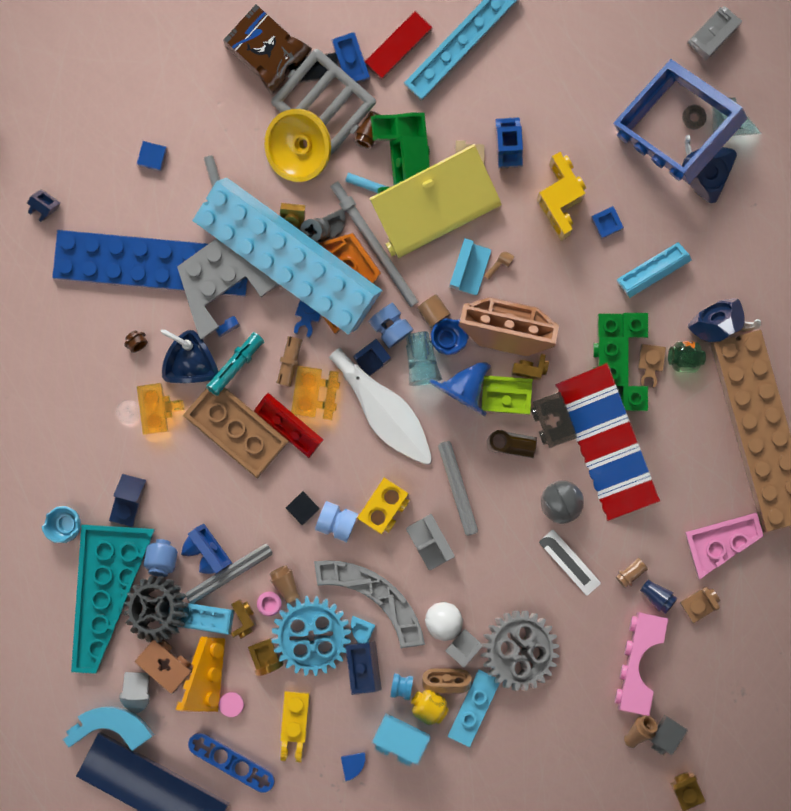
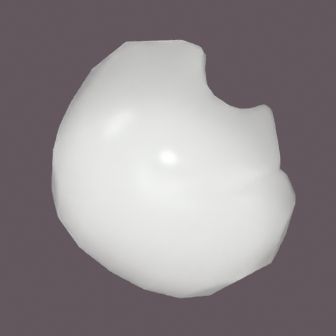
[425,601,463,641]

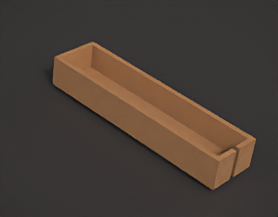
[710,329,791,532]

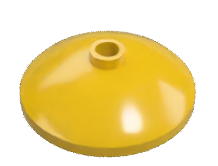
[264,109,331,182]

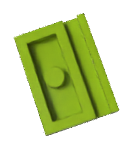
[481,375,533,415]

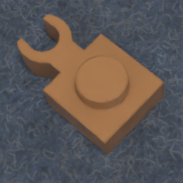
[638,344,666,388]

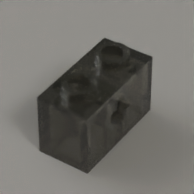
[531,392,578,448]

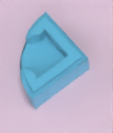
[351,616,375,643]

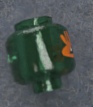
[668,340,706,373]

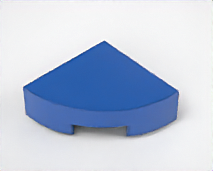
[215,316,240,338]
[341,752,366,781]

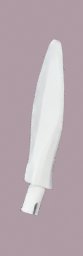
[329,348,432,465]

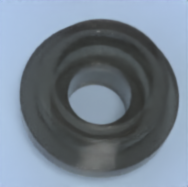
[682,105,707,130]

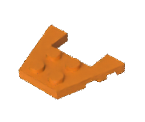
[320,233,381,334]

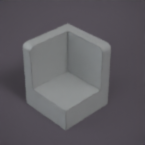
[445,630,482,667]

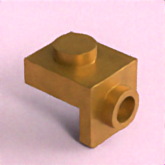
[231,599,256,639]

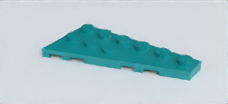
[71,525,155,674]

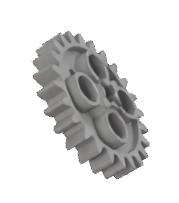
[481,611,559,691]

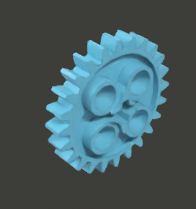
[271,596,351,676]

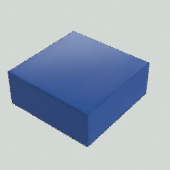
[137,141,167,171]
[591,206,624,239]

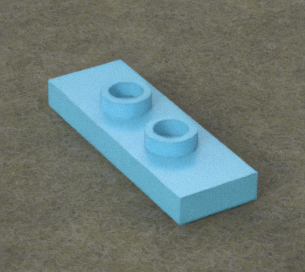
[616,242,692,298]
[159,602,234,635]
[447,670,500,747]

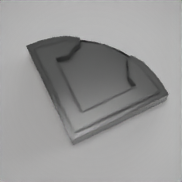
[323,209,345,240]

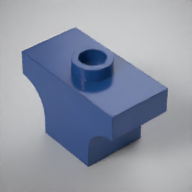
[495,117,523,168]

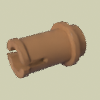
[616,558,648,588]

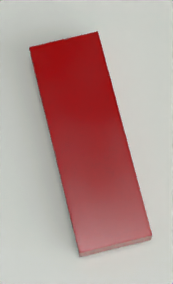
[365,11,432,80]
[254,393,324,458]

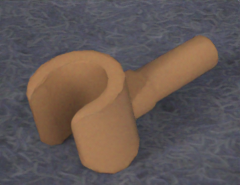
[484,252,514,280]

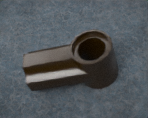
[487,430,537,458]

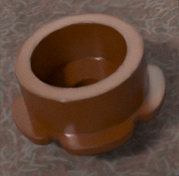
[124,331,148,353]

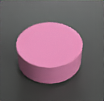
[257,592,282,616]
[219,692,244,717]

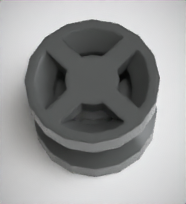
[300,218,330,242]

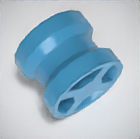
[390,673,414,700]

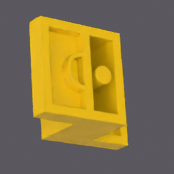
[537,152,586,241]

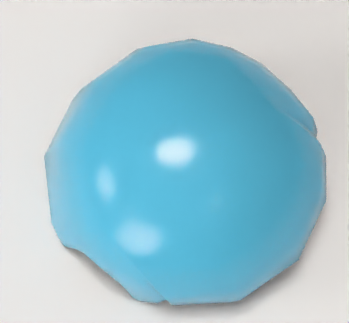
[42,506,81,543]

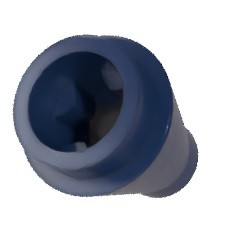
[640,579,678,614]

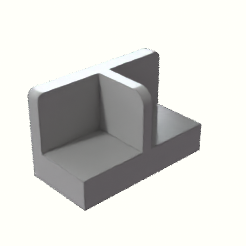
[406,514,455,570]

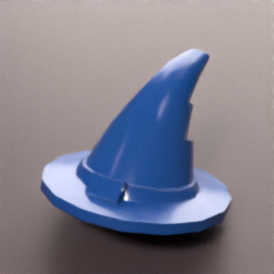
[429,362,491,416]

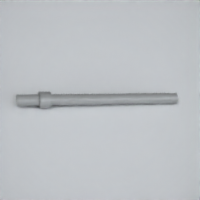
[330,181,418,307]

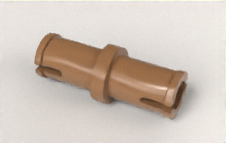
[276,336,303,387]

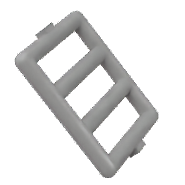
[271,49,376,154]

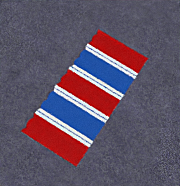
[555,363,660,521]

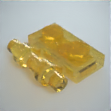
[291,366,340,420]

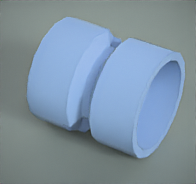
[315,501,358,543]

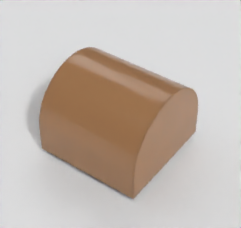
[417,294,451,328]

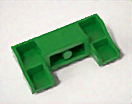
[371,112,430,194]
[593,313,648,411]

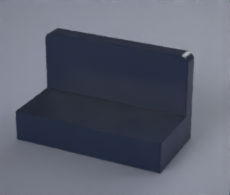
[345,641,381,695]

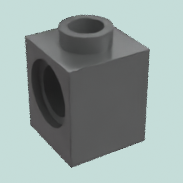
[649,715,688,755]

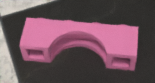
[615,612,668,716]

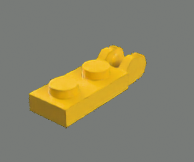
[280,691,309,762]

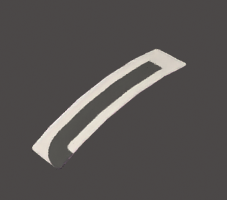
[539,530,601,596]

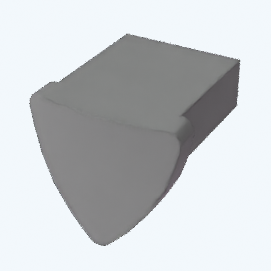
[119,672,150,714]

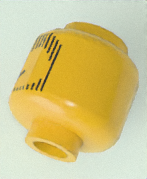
[411,690,449,725]

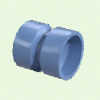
[368,303,414,349]

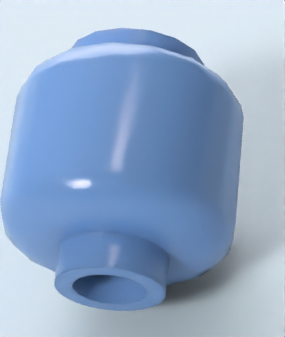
[144,539,178,577]

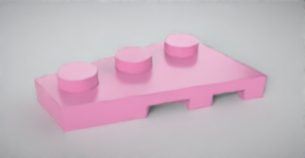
[685,513,763,580]

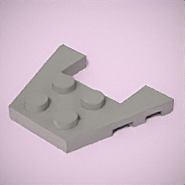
[177,238,279,340]

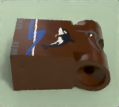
[223,4,312,94]

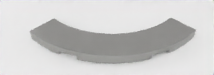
[314,560,425,648]

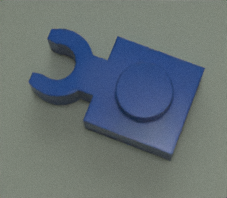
[294,300,321,338]

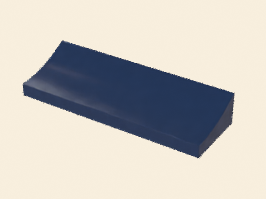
[76,732,229,811]

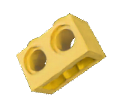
[357,477,410,535]

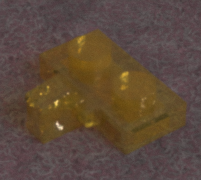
[137,383,185,435]

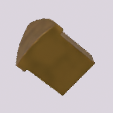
[248,638,284,676]

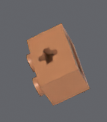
[134,639,193,694]

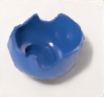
[430,318,469,355]

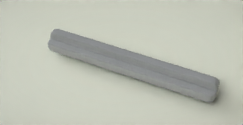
[438,441,478,536]
[185,544,273,604]

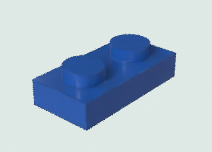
[332,32,370,83]

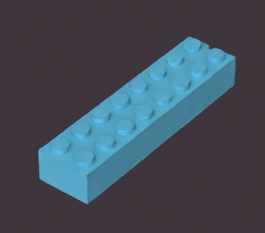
[192,178,383,335]

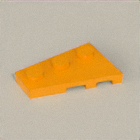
[176,636,225,712]

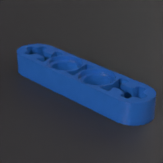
[188,733,275,793]

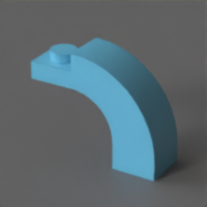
[63,706,155,751]

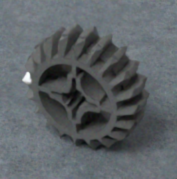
[123,576,189,643]

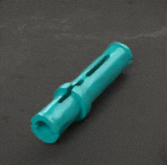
[206,332,264,396]

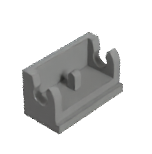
[687,6,742,61]

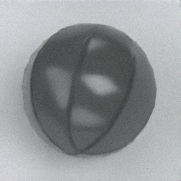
[541,480,584,524]

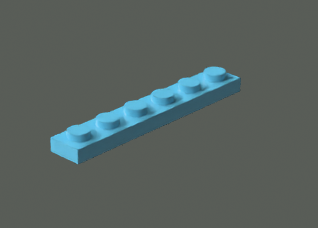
[404,0,518,101]

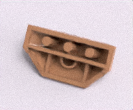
[459,298,559,357]

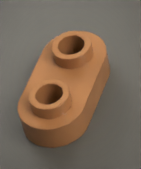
[422,668,472,694]

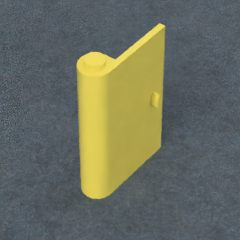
[369,145,502,259]

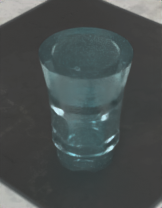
[406,331,442,386]

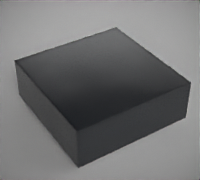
[286,491,320,526]

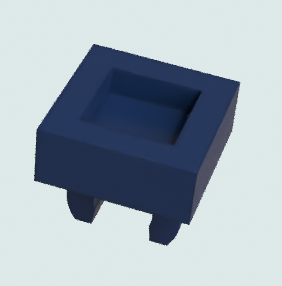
[27,189,60,222]

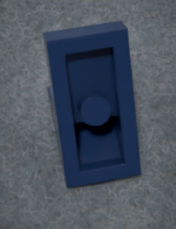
[109,474,146,527]

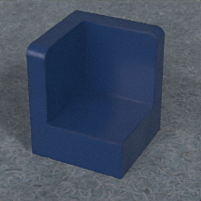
[353,339,391,376]

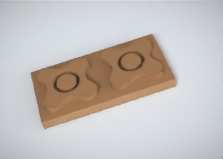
[183,387,289,479]

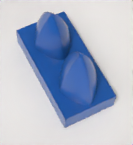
[181,524,232,574]

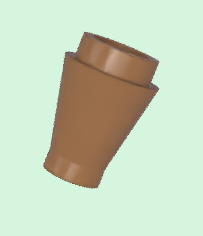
[269,565,300,603]
[624,715,658,748]

